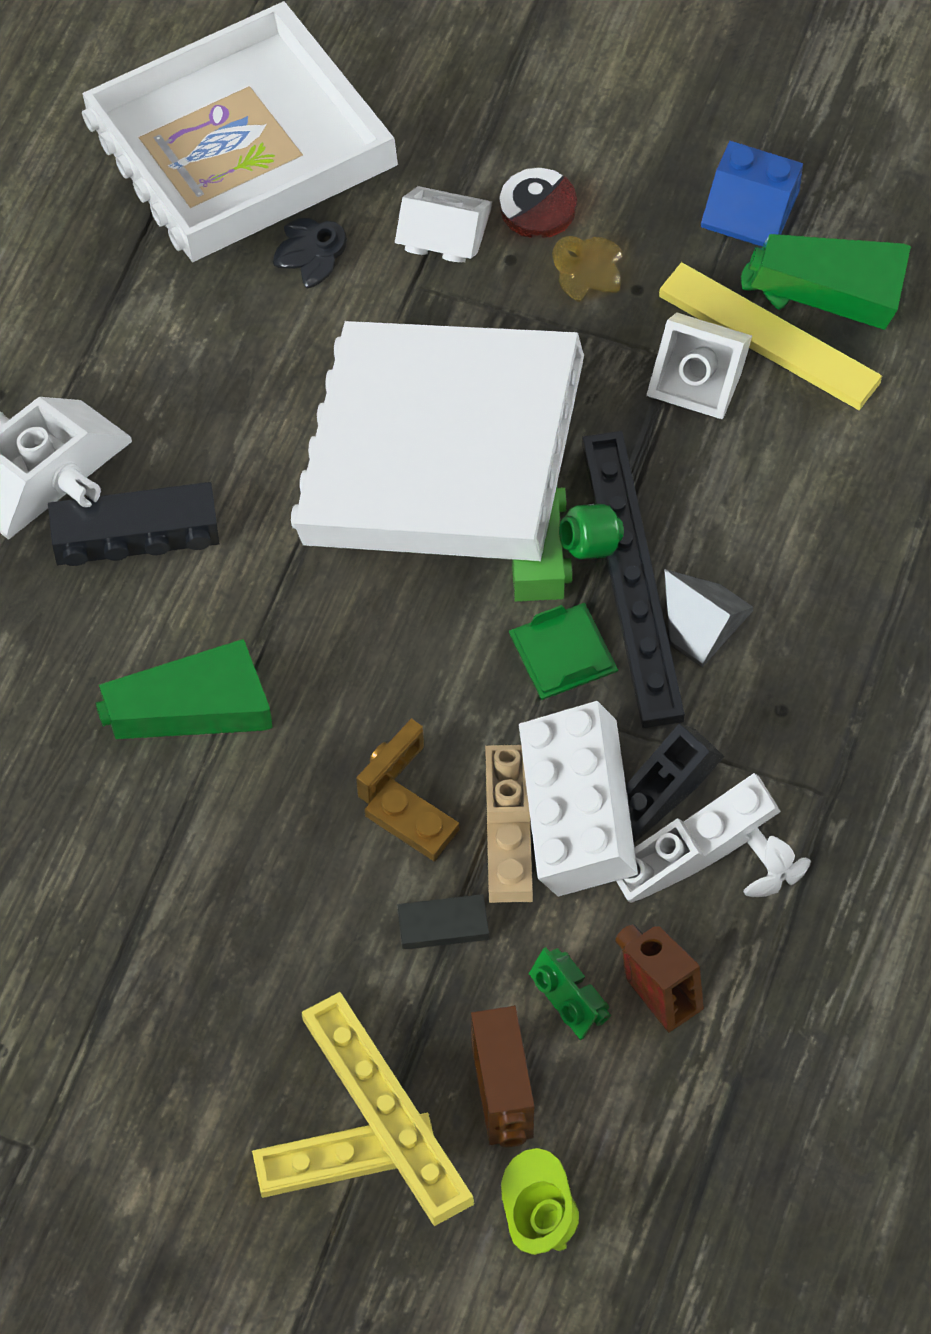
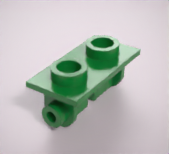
[529,947,611,1040]

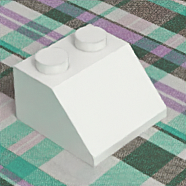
[395,186,492,262]
[646,313,752,419]

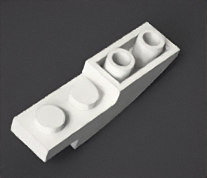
[616,773,781,903]

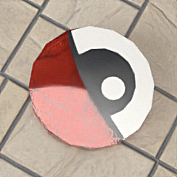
[500,168,577,238]

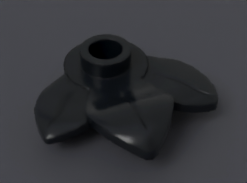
[273,218,347,289]

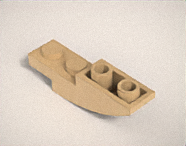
[485,745,533,903]

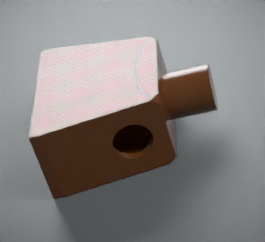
[615,924,704,1033]

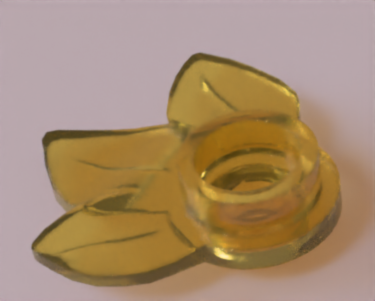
[552,236,623,302]

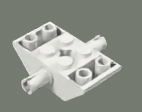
[0,397,132,540]

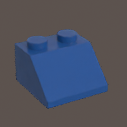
[701,141,803,247]

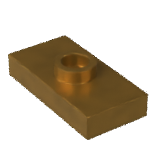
[356,718,424,804]

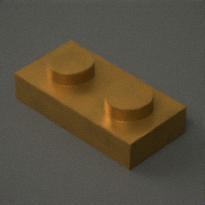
[365,778,459,861]

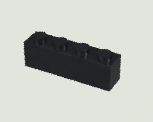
[48,482,220,566]

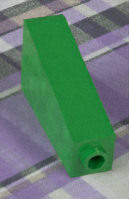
[748,234,911,330]
[95,639,273,739]

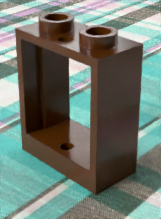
[471,1005,534,1148]

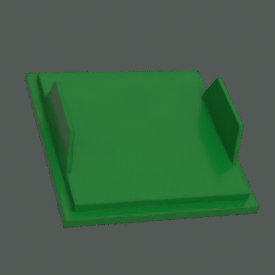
[509,603,618,700]

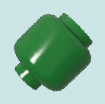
[559,504,624,559]

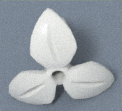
[744,828,811,897]

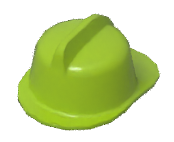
[501,1148,579,1255]

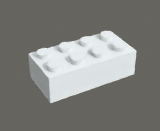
[519,701,638,897]

